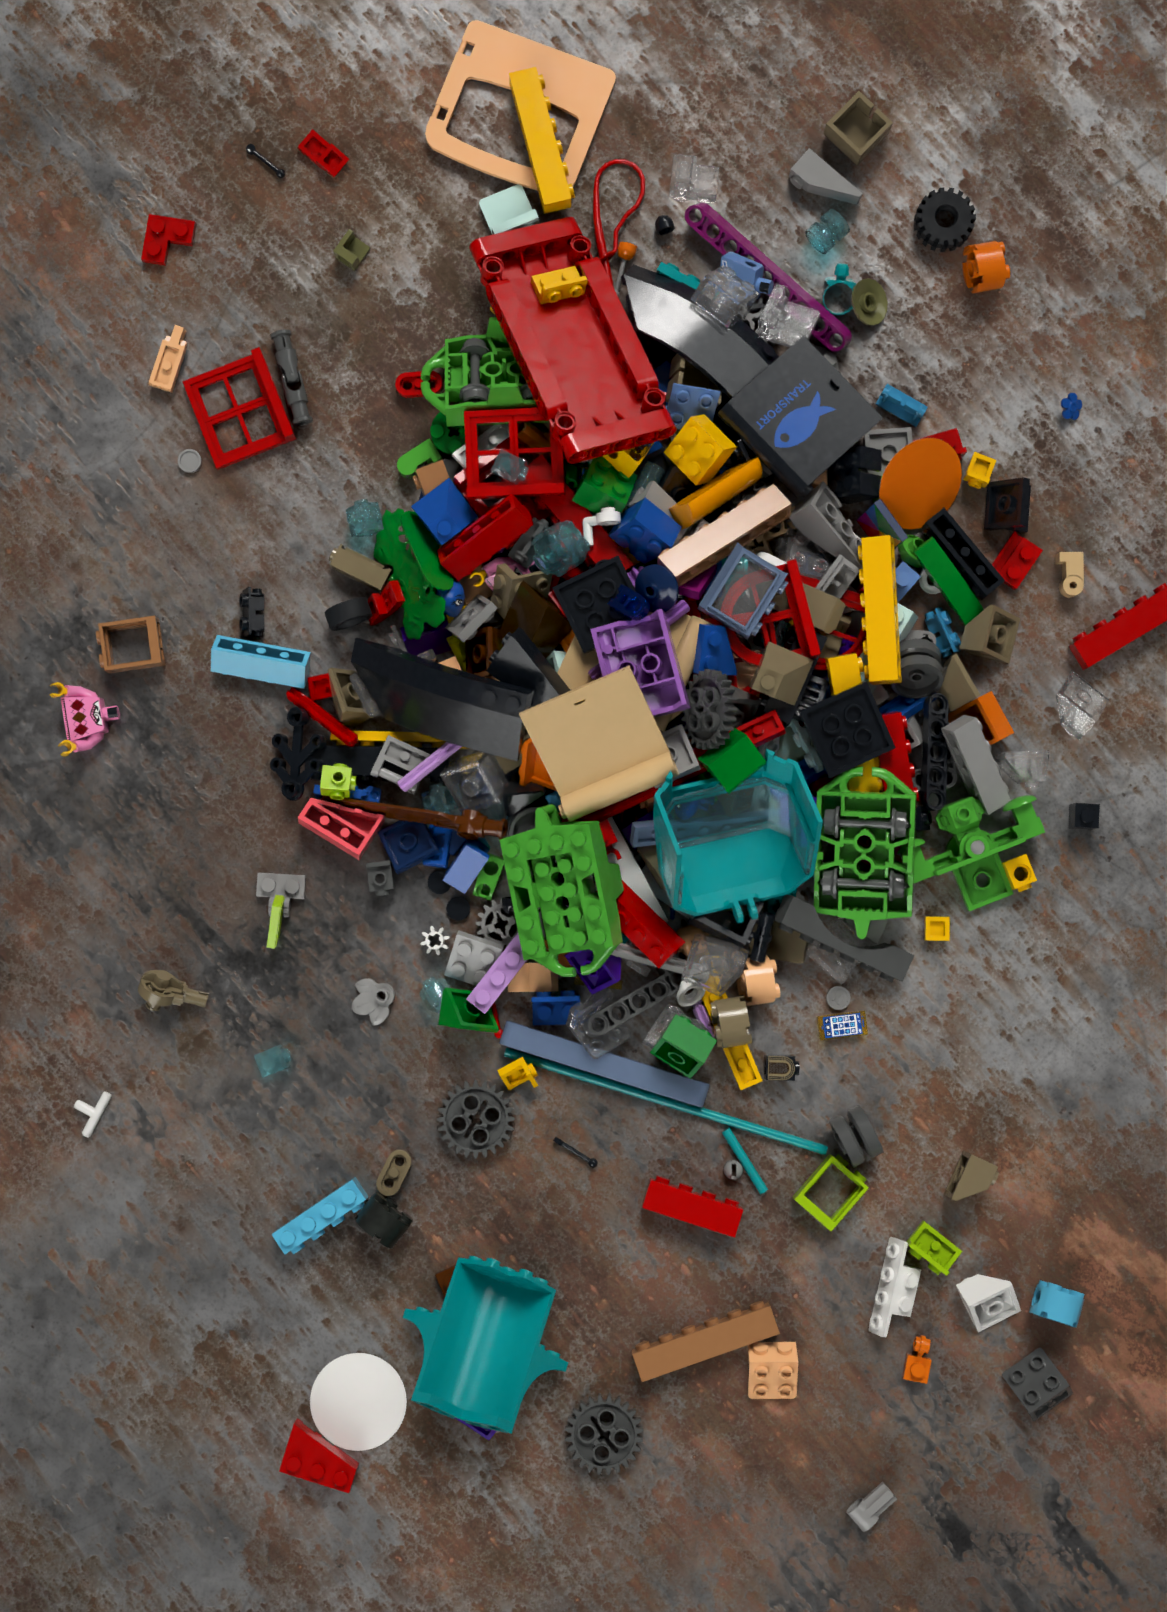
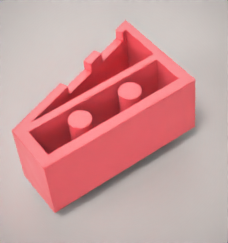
[298,798,385,861]

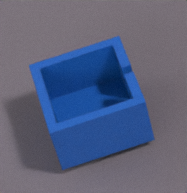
[608,497,682,565]

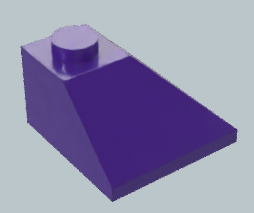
[564,949,621,995]

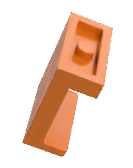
[519,738,557,791]

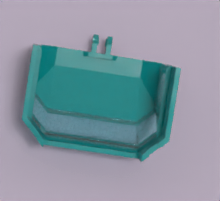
[653,749,823,923]

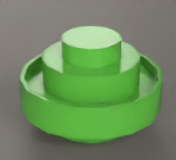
[898,535,925,568]

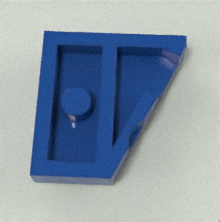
[693,624,737,675]

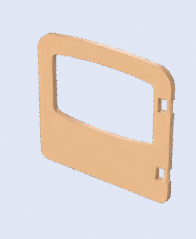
[425,20,616,191]

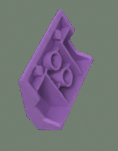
[590,609,691,717]

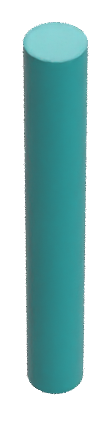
[722,1128,768,1194]

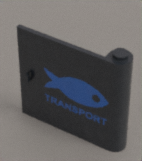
[717,336,883,498]

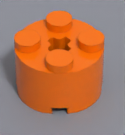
[962,241,1010,293]

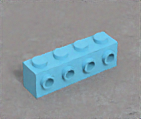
[211,635,311,689]
[271,1177,369,1255]

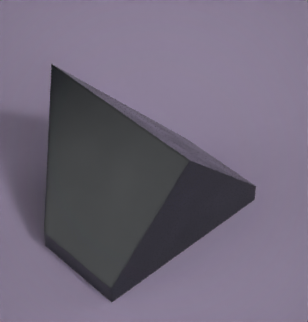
[502,774,548,817]

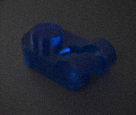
[608,584,650,621]

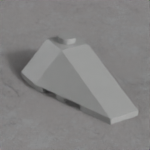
[789,481,863,569]

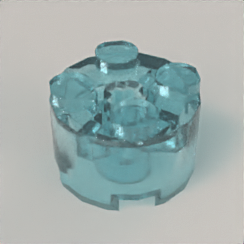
[531,520,590,577]

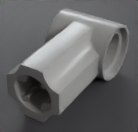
[846,1481,897,1532]

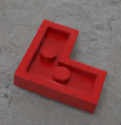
[141,214,197,266]

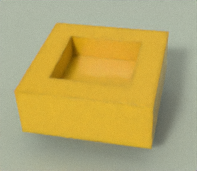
[924,916,950,941]

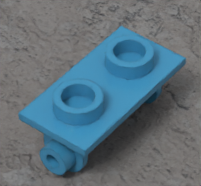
[876,384,928,427]
[924,608,961,658]

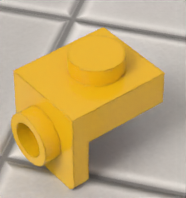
[963,452,996,489]
[497,1057,538,1090]

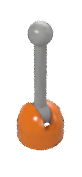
[614,242,637,298]

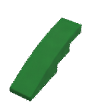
[913,537,984,627]

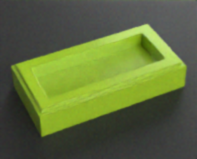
[266,895,285,949]

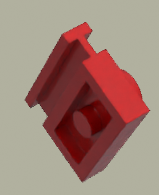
[992,531,1043,590]

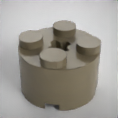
[710,996,752,1048]

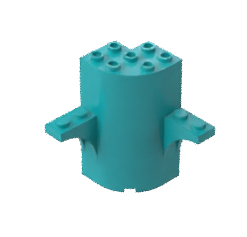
[402,1256,568,1434]

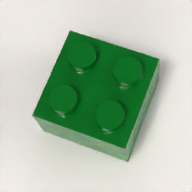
[572,456,638,514]
[650,1014,717,1079]

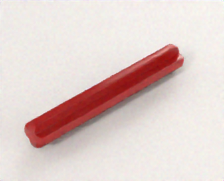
[286,687,358,747]

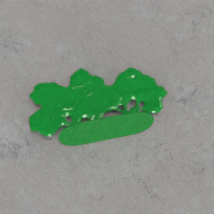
[373,508,454,640]

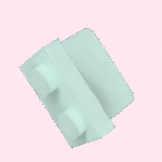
[479,184,539,235]

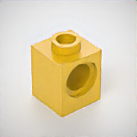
[1002,854,1037,892]

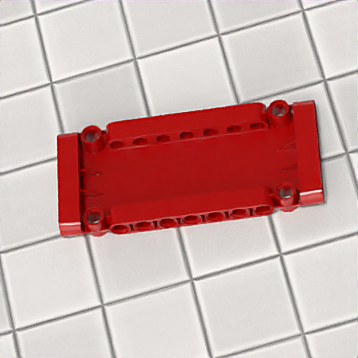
[469,217,677,464]

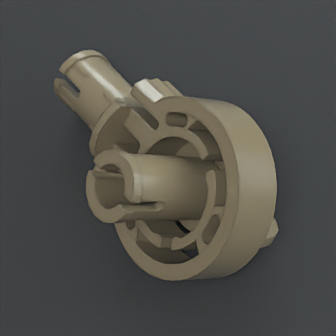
[138,970,209,1011]

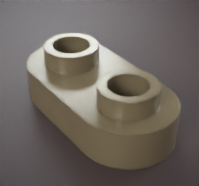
[376,1149,412,1196]

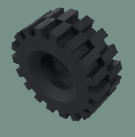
[914,187,976,252]

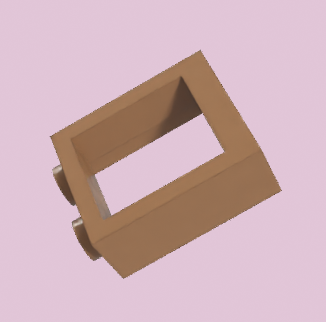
[96,615,166,674]

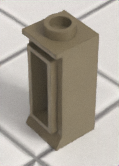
[329,544,393,593]

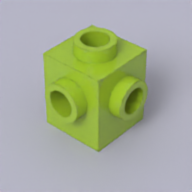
[320,763,356,800]

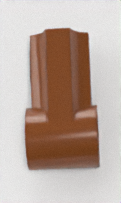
[518,421,551,463]

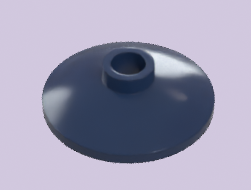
[635,564,679,612]

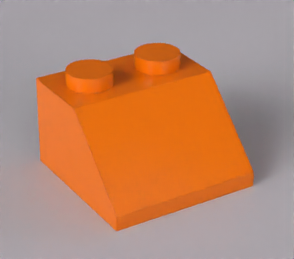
[948,691,1014,746]

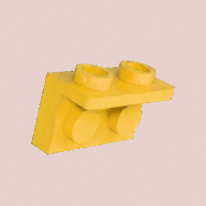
[530,266,588,304]

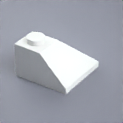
[956,1274,1021,1332]

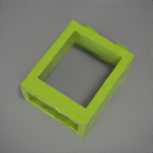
[793,1154,869,1232]

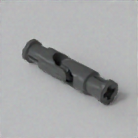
[270,329,313,427]

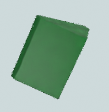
[697,728,767,794]
[438,988,499,1033]

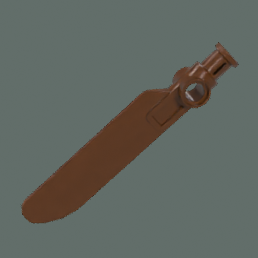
[321,795,508,840]

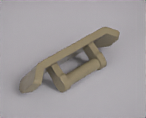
[749,568,846,634]

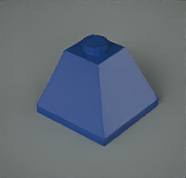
[411,478,478,545]

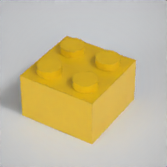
[663,414,737,485]

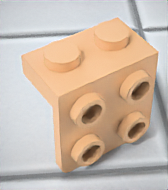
[747,1342,798,1399]

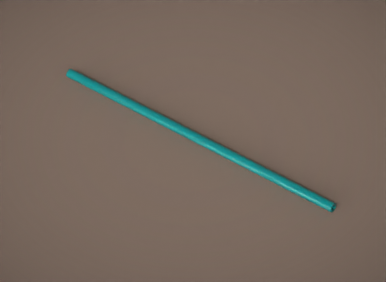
[504,1047,828,1155]

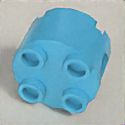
[1029,1280,1085,1328]

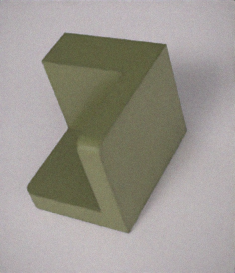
[333,229,370,271]

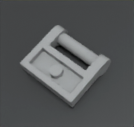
[370,735,431,795]

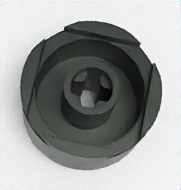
[355,1192,413,1249]

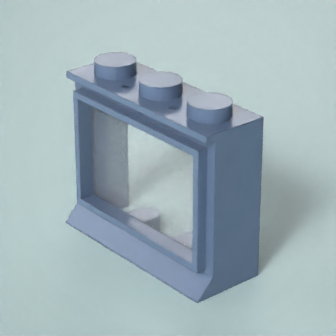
[697,542,788,639]

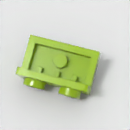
[906,1220,963,1276]

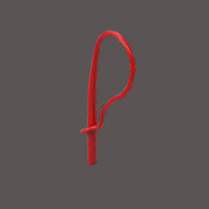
[593,159,645,288]

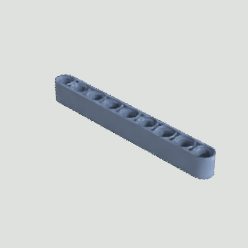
[499,1020,710,1108]

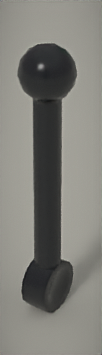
[246,144,285,178]
[553,1137,598,1168]

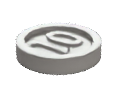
[178,449,202,473]
[826,986,851,1010]

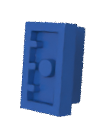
[531,990,581,1025]

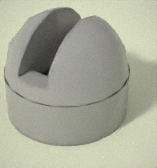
[723,1160,743,1180]

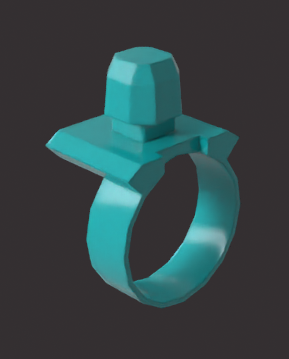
[822,263,856,315]

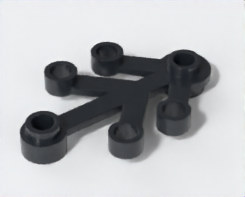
[270,707,326,801]

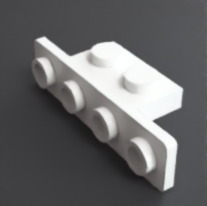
[868,1237,921,1338]

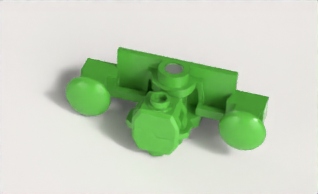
[897,795,1045,911]

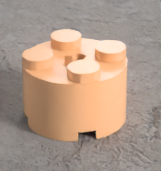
[735,955,780,1006]

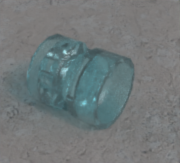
[805,209,850,254]

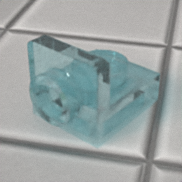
[491,449,529,484]
[254,1044,292,1078]

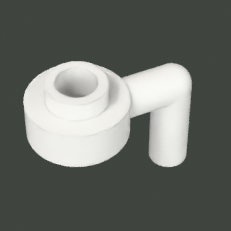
[582,507,621,547]

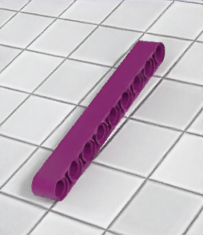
[685,202,852,352]

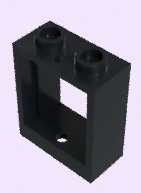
[688,901,764,949]

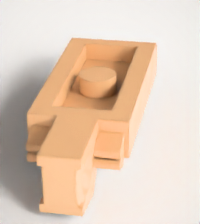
[149,325,187,393]

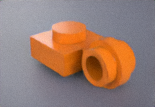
[902,1335,932,1384]

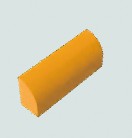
[669,457,762,529]

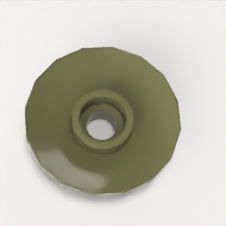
[851,278,888,326]

